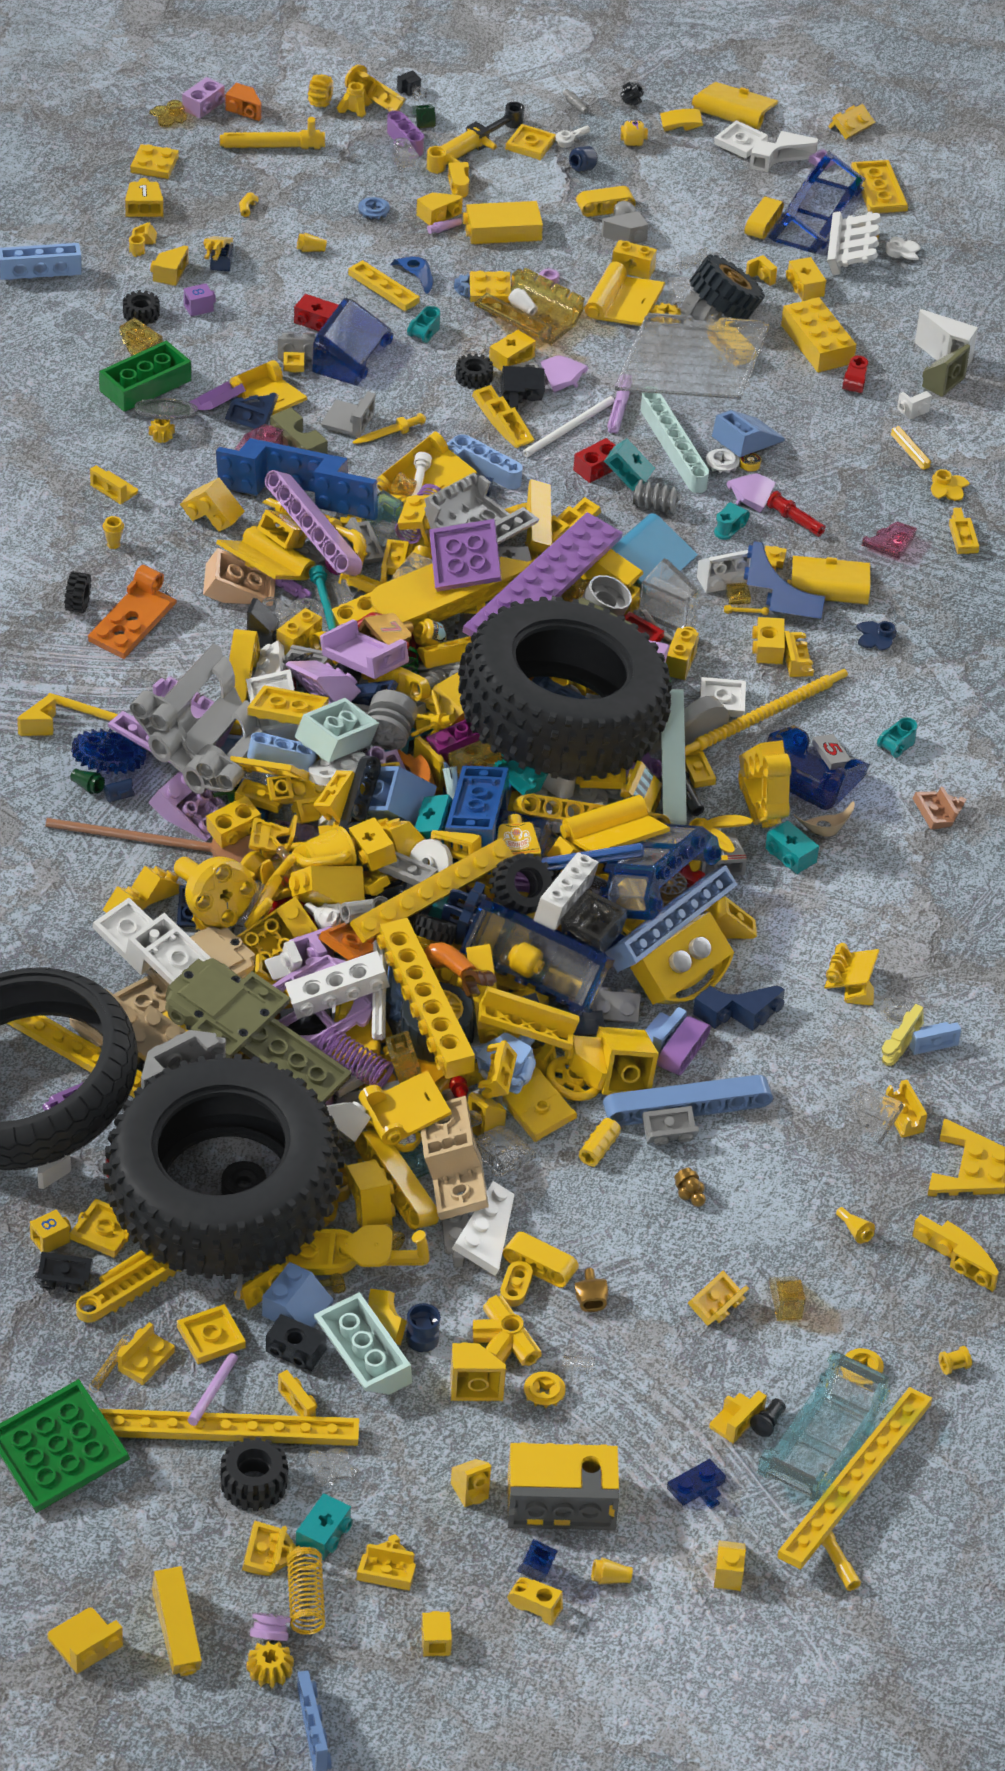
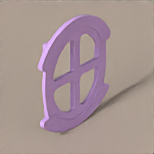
[273,955,373,1047]

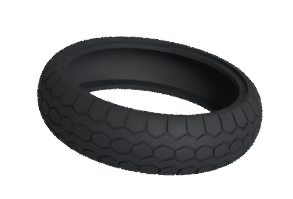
[0,967,138,1170]

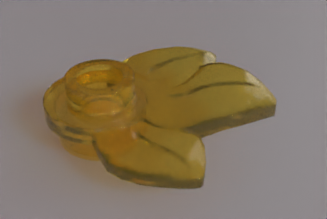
[149,100,187,127]

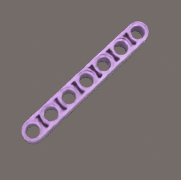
[265,470,362,576]

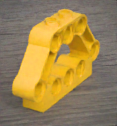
[738,740,791,828]

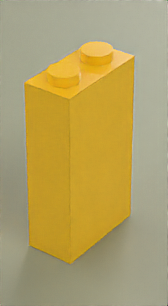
[463,201,543,244]

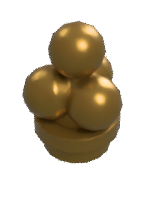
[674,1167,706,1207]

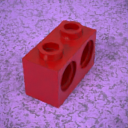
[573,438,616,483]

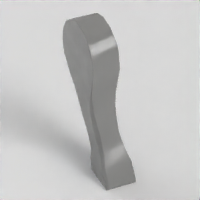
[649,696,730,756]

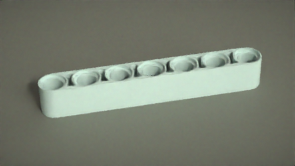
[640,388,709,493]
[661,689,687,832]

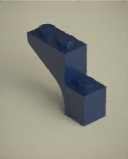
[693,986,785,1031]

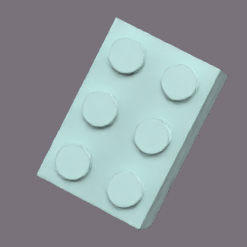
[295,698,379,763]

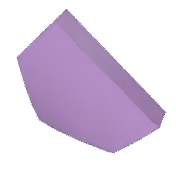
[540,355,588,393]
[726,473,776,513]

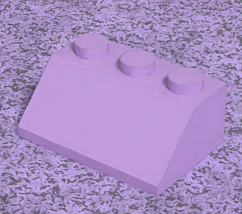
[285,661,361,704]

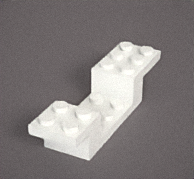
[92,898,211,984]

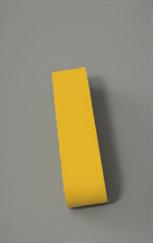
[354,1129,439,1230]

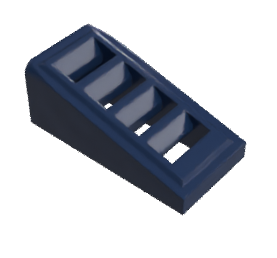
[210,244,234,271]

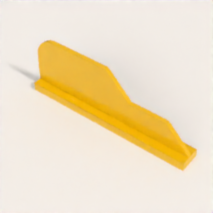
[371,557,535,627]

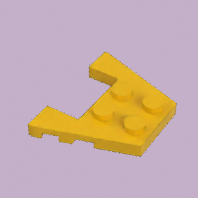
[927,1119,1005,1196]

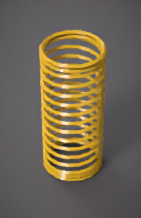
[287,1547,326,1635]

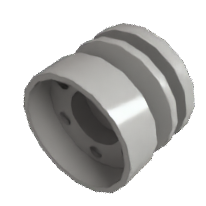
[581,575,632,616]
[367,690,418,750]

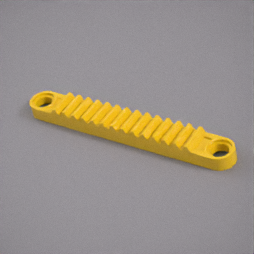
[309,631,431,701]
[76,1253,182,1323]

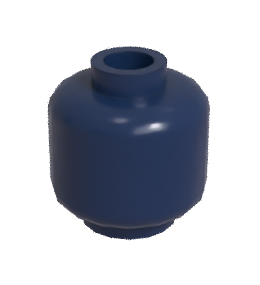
[569,145,598,172]

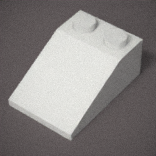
[246,669,299,741]

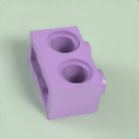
[182,77,225,118]

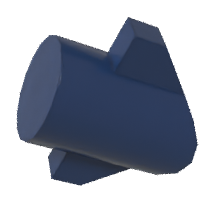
[104,778,135,803]

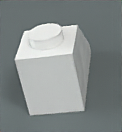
[327,1101,371,1142]

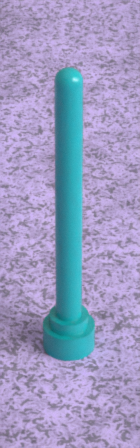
[309,565,337,631]

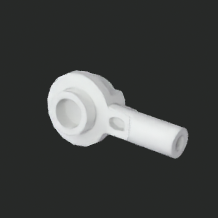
[555,126,590,148]

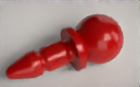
[449,1076,468,1098]

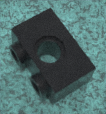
[265,1314,327,1372]

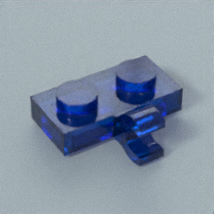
[667,1459,726,1509]

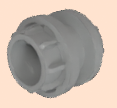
[680,291,723,331]

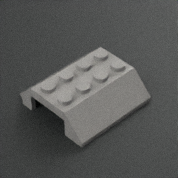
[424,473,539,544]
[141,1030,226,1089]

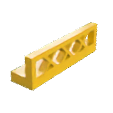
[478,986,579,1051]

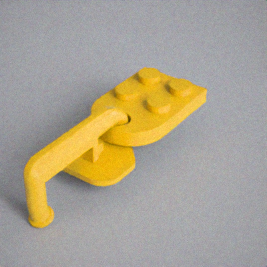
[282,1225,430,1275]

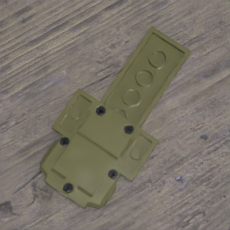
[165,958,352,1103]

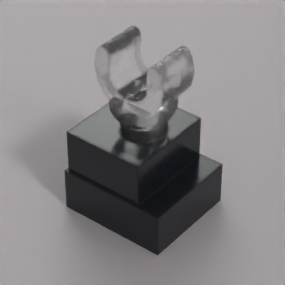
[396,70,427,101]

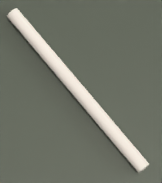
[523,396,615,458]

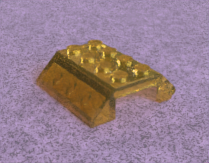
[474,268,585,345]

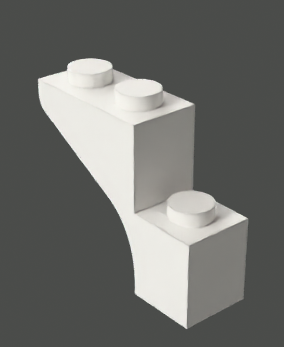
[749,131,819,172]

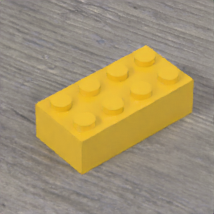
[781,297,857,373]

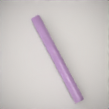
[188,1353,238,1426]

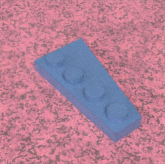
[297,1670,332,1771]

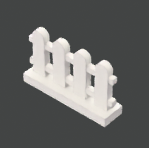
[827,212,881,276]

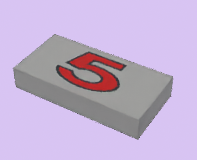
[812,734,852,770]

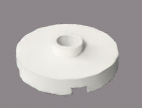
[410,839,453,872]

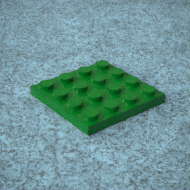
[0,1379,130,1513]

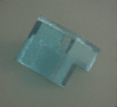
[365,490,403,529]

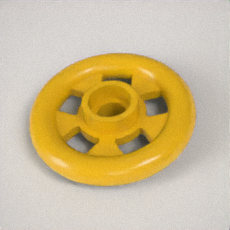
[546,1056,601,1101]

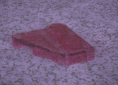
[862,521,917,559]

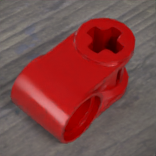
[842,355,868,394]

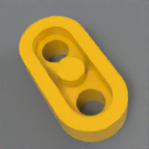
[500,1261,533,1307]

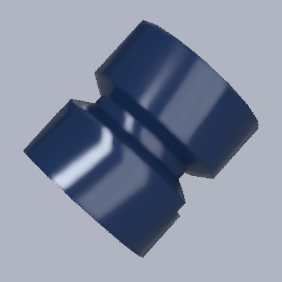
[406,1303,441,1352]

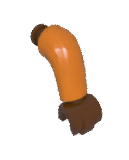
[424,942,497,997]

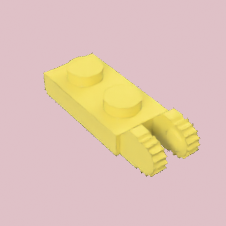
[881,1004,924,1066]

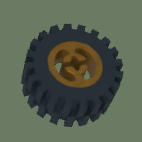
[689,254,765,323]

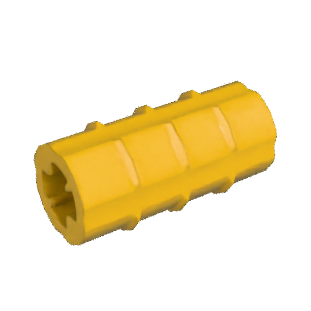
[579,1118,621,1167]

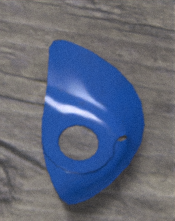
[390,257,433,294]

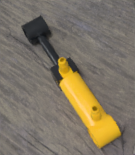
[426,101,524,173]

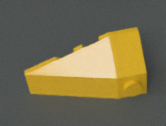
[579,549,643,588]

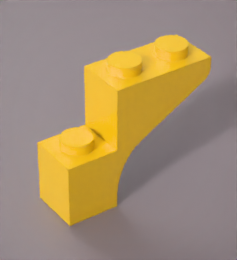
[103,866,185,913]

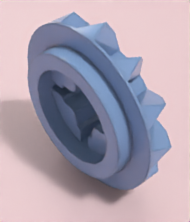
[358,197,390,220]
[454,273,470,297]

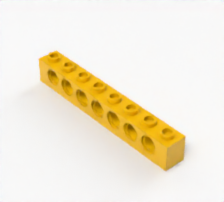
[377,918,475,1079]

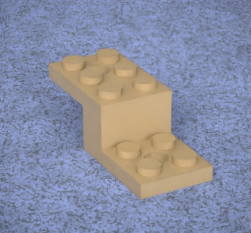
[75,988,186,1064]
[421,1096,489,1221]

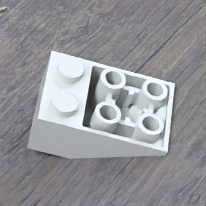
[915,309,978,367]

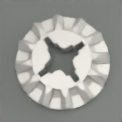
[706,449,740,474]

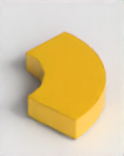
[368,1288,407,1346]

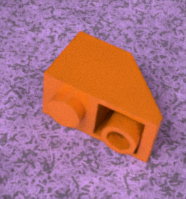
[225,83,261,121]

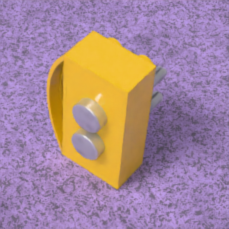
[630,912,734,1005]

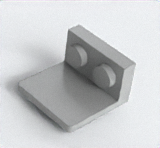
[321,391,376,437]

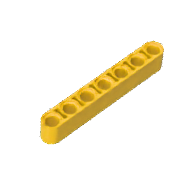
[513,794,671,836]

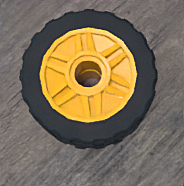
[401,982,475,1062]

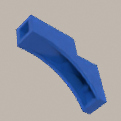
[744,541,825,619]

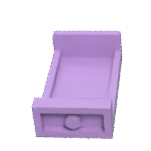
[320,619,409,679]

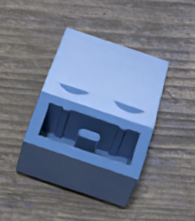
[712,410,785,457]

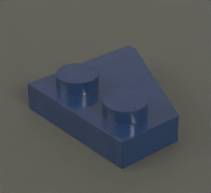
[225,393,279,433]

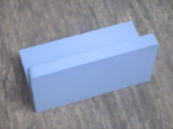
[645,1007,687,1056]
[909,1022,961,1055]

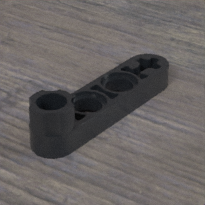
[339,756,381,837]

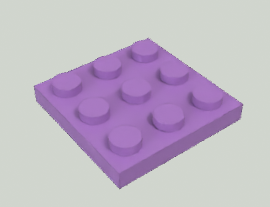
[429,519,502,592]

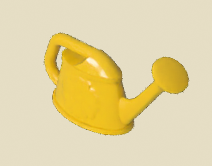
[261,826,357,868]

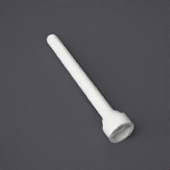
[403,452,432,540]

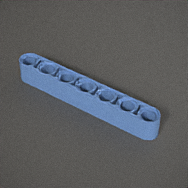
[603,1075,773,1126]

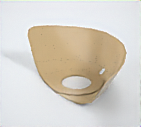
[793,801,855,837]

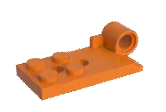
[88,565,177,659]

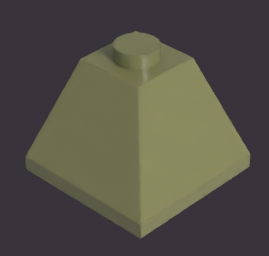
[922,344,970,397]

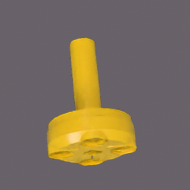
[174,856,257,928]

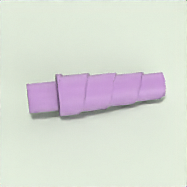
[427,218,462,234]

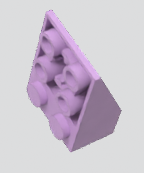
[148,771,226,841]

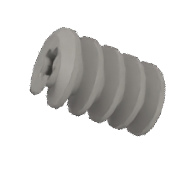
[633,479,679,514]

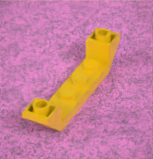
[267,762,400,804]

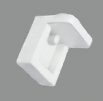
[897,391,932,420]

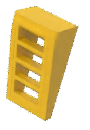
[431,830,482,860]

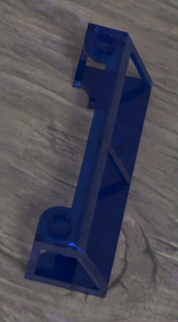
[768,150,865,254]

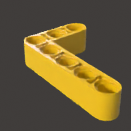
[229,629,260,736]

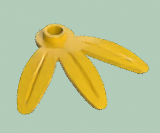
[687,815,753,871]

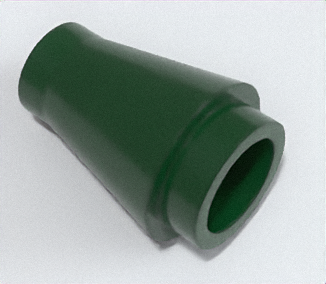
[70,768,105,794]

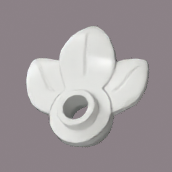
[886,237,921,260]

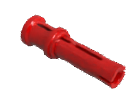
[767,491,826,537]

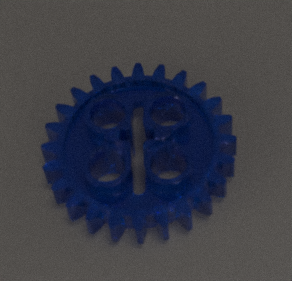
[71,728,147,775]

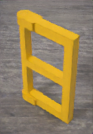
[230,756,310,781]

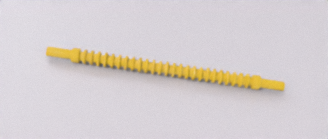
[685,669,848,756]

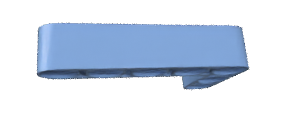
[247,703,330,772]

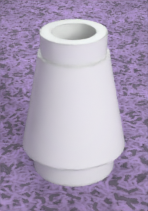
[508,288,538,317]

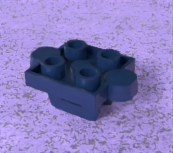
[441,881,487,946]

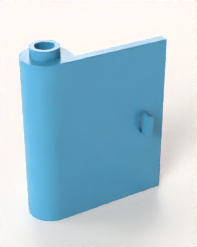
[611,513,698,596]

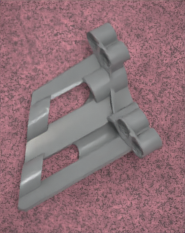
[130,644,262,794]

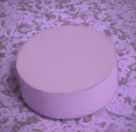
[539,269,559,287]

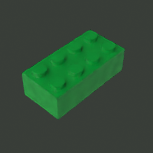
[99,340,192,412]

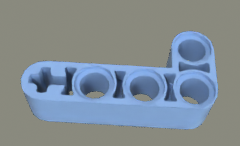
[447,434,523,490]

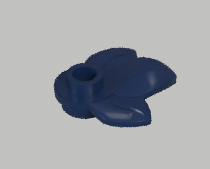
[856,621,897,651]

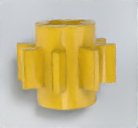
[149,418,175,443]

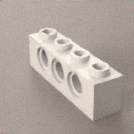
[534,852,599,930]
[285,951,390,1019]

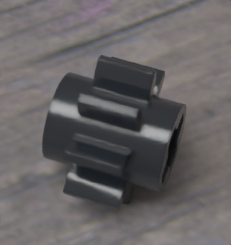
[620,81,644,106]

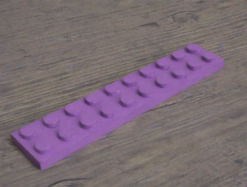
[462,512,623,637]

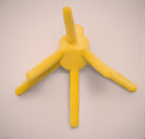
[410,690,455,741]

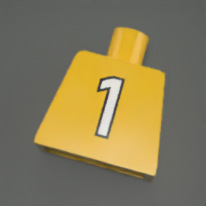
[125,178,163,217]

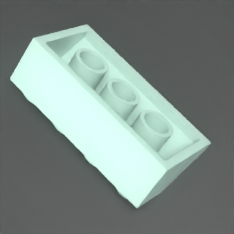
[314,1292,412,1395]

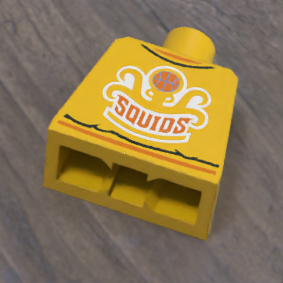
[257,509,307,549]
[497,814,541,857]

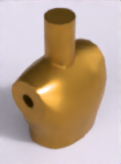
[575,1268,608,1312]

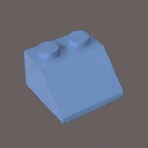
[262,1262,333,1328]

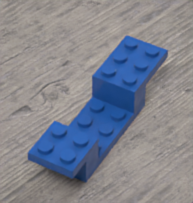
[216,438,378,521]
[445,765,513,875]

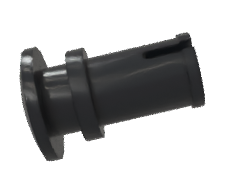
[750,1398,786,1437]

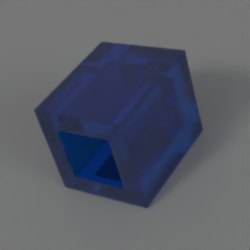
[516,1539,558,1582]

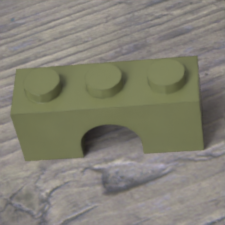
[269,407,328,454]

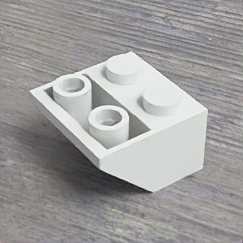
[697,550,750,593]

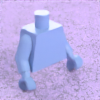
[471,1033,536,1094]

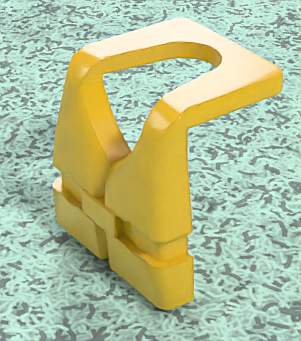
[249,815,298,854]

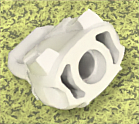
[304,902,344,929]

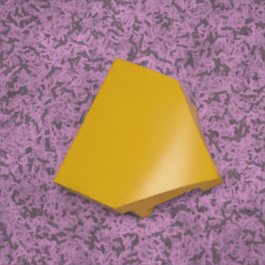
[242,1520,303,1576]
[356,1534,416,1591]

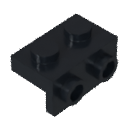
[34,1252,93,1293]

